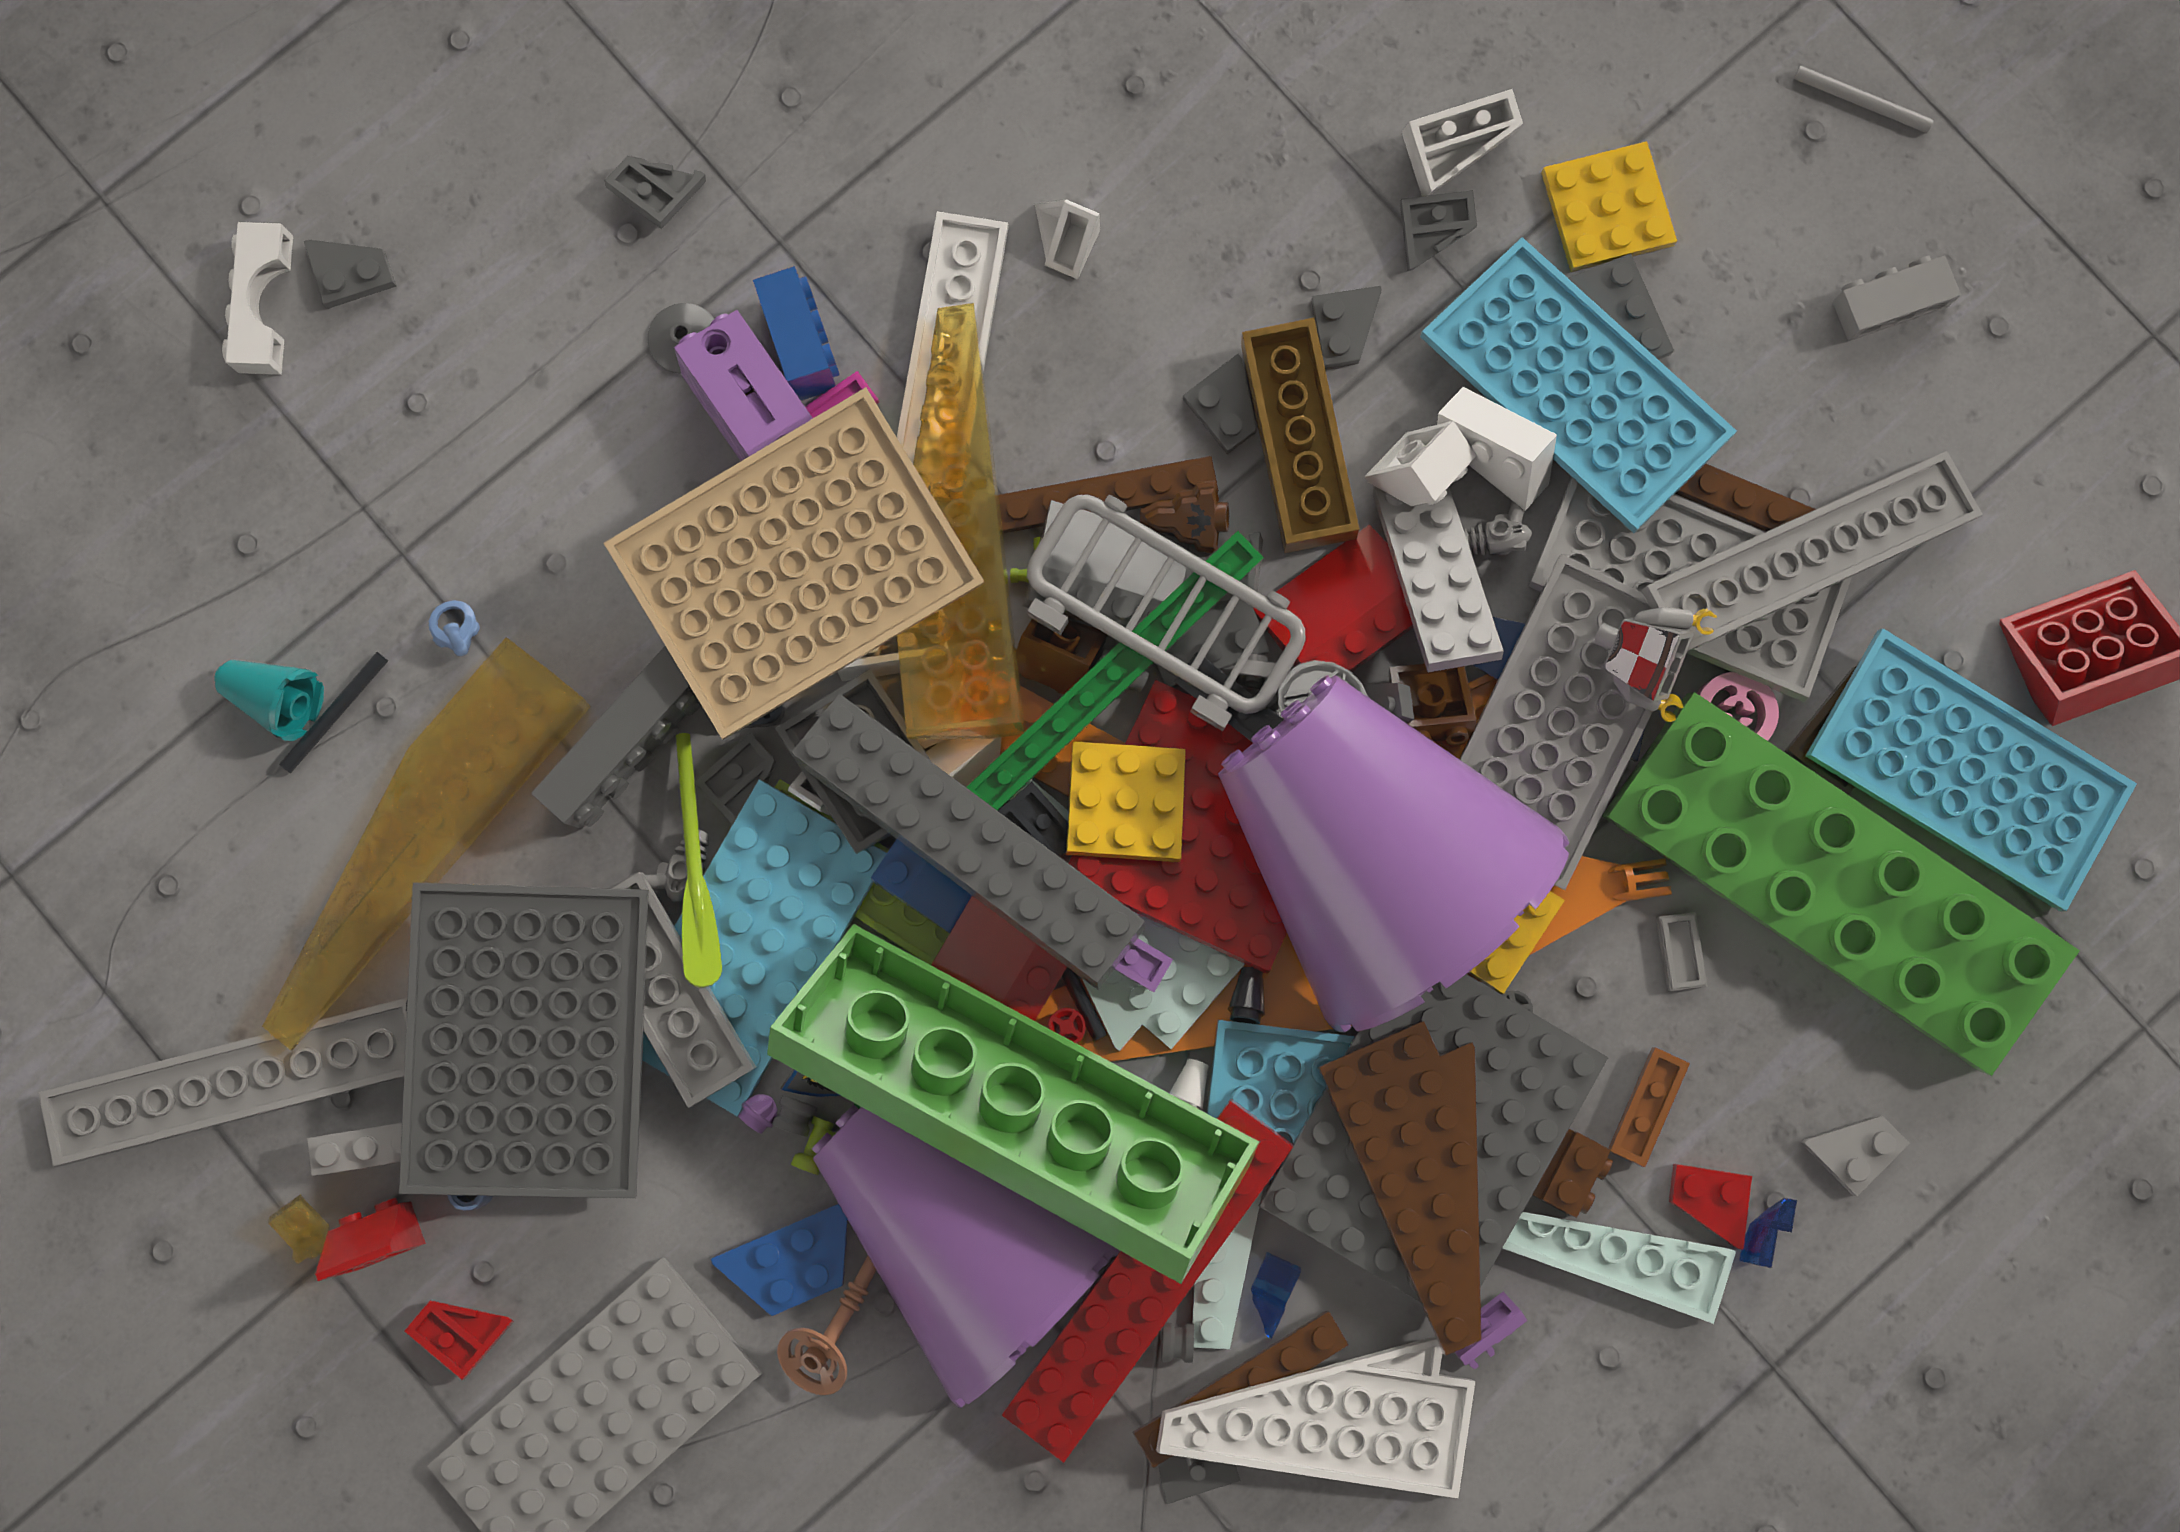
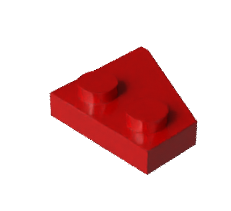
[1669,1164,1752,1249]
[404,1300,514,1380]

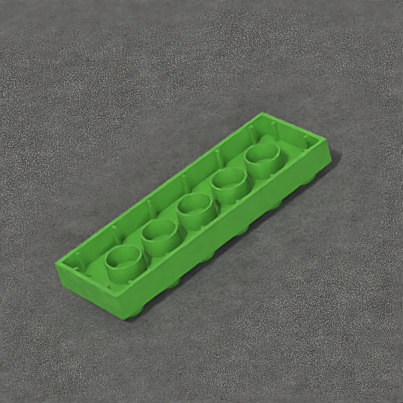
[1602,692,2080,1076]
[767,924,1259,1284]

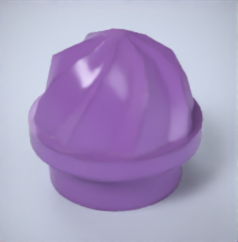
[738,1094,778,1134]

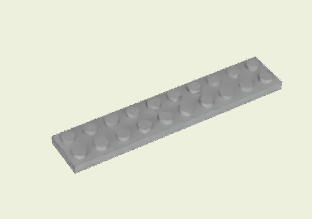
[1641,451,1983,652]
[38,998,408,1166]

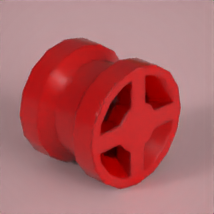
[1048,1008,1086,1044]

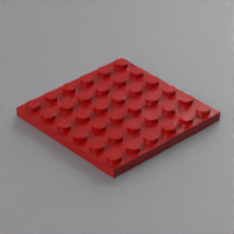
[1068,680,1287,974]

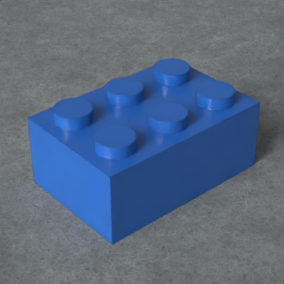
[753,266,840,401]

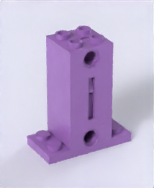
[674,310,813,461]

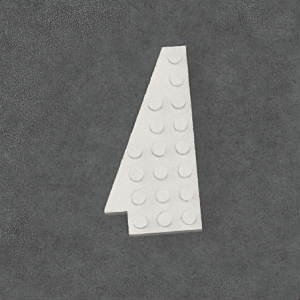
[1156,1336,1475,1498]

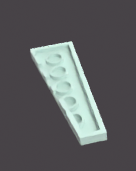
[1192,1190,1263,1349]
[1503,1212,1736,1324]

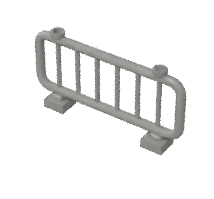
[1027,495,1306,731]

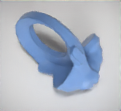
[428,600,480,656]

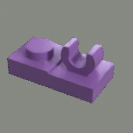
[1114,939,1173,992]
[1454,1291,1527,1369]

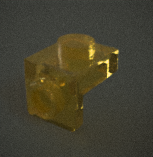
[268,1194,330,1264]

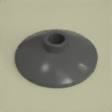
[648,303,714,374]

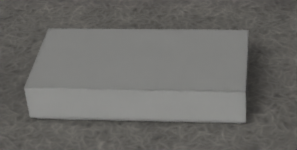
[1656,912,1708,992]

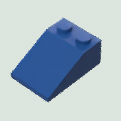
[870,839,972,933]

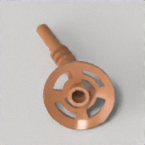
[777,1255,876,1395]

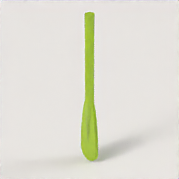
[676,733,722,988]

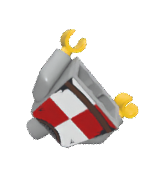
[1594,607,1717,722]

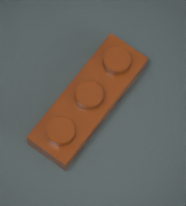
[1608,1047,1690,1167]

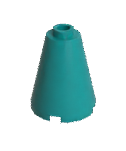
[214,660,324,741]

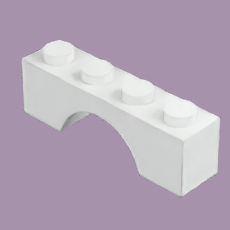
[222,222,293,375]

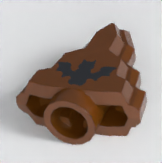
[1140,480,1230,553]

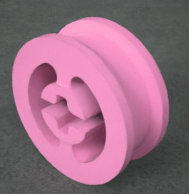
[1697,672,1779,741]

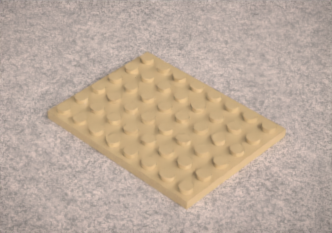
[604,387,984,740]

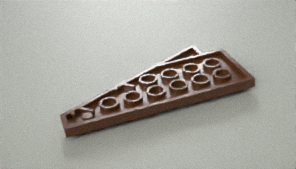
[1317,1021,1481,1356]

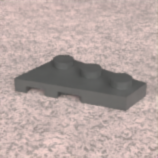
[1568,253,1674,360]
[1155,600,1269,688]

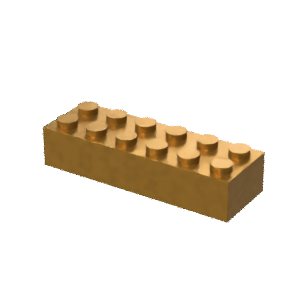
[1241,318,1359,553]

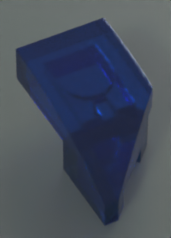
[1739,1198,1797,1268]
[1251,1252,1301,1339]

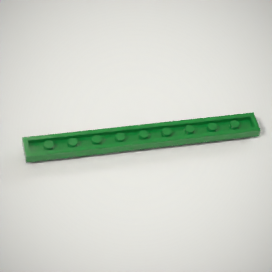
[966,531,1264,811]

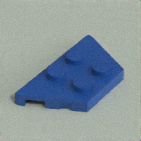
[711,1204,848,1316]

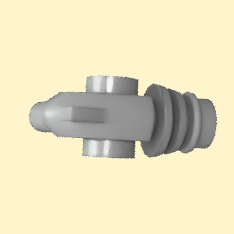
[1464,501,1532,555]
[645,830,710,902]

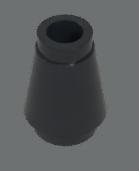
[1228,967,1265,1025]

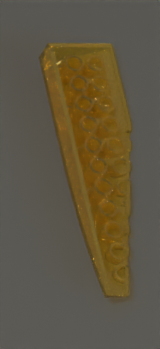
[897,303,1025,739]
[262,637,591,1050]

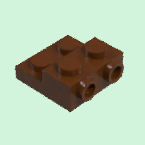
[1388,664,1477,745]
[1532,1129,1613,1218]

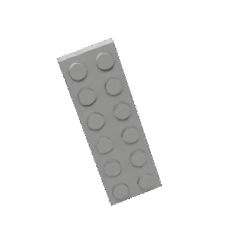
[1373,486,1504,672]
[613,872,757,1108]

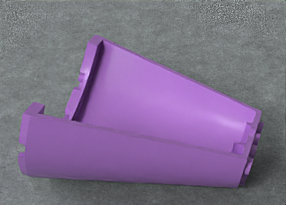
[1218,675,1569,1032]
[812,1105,1120,1408]

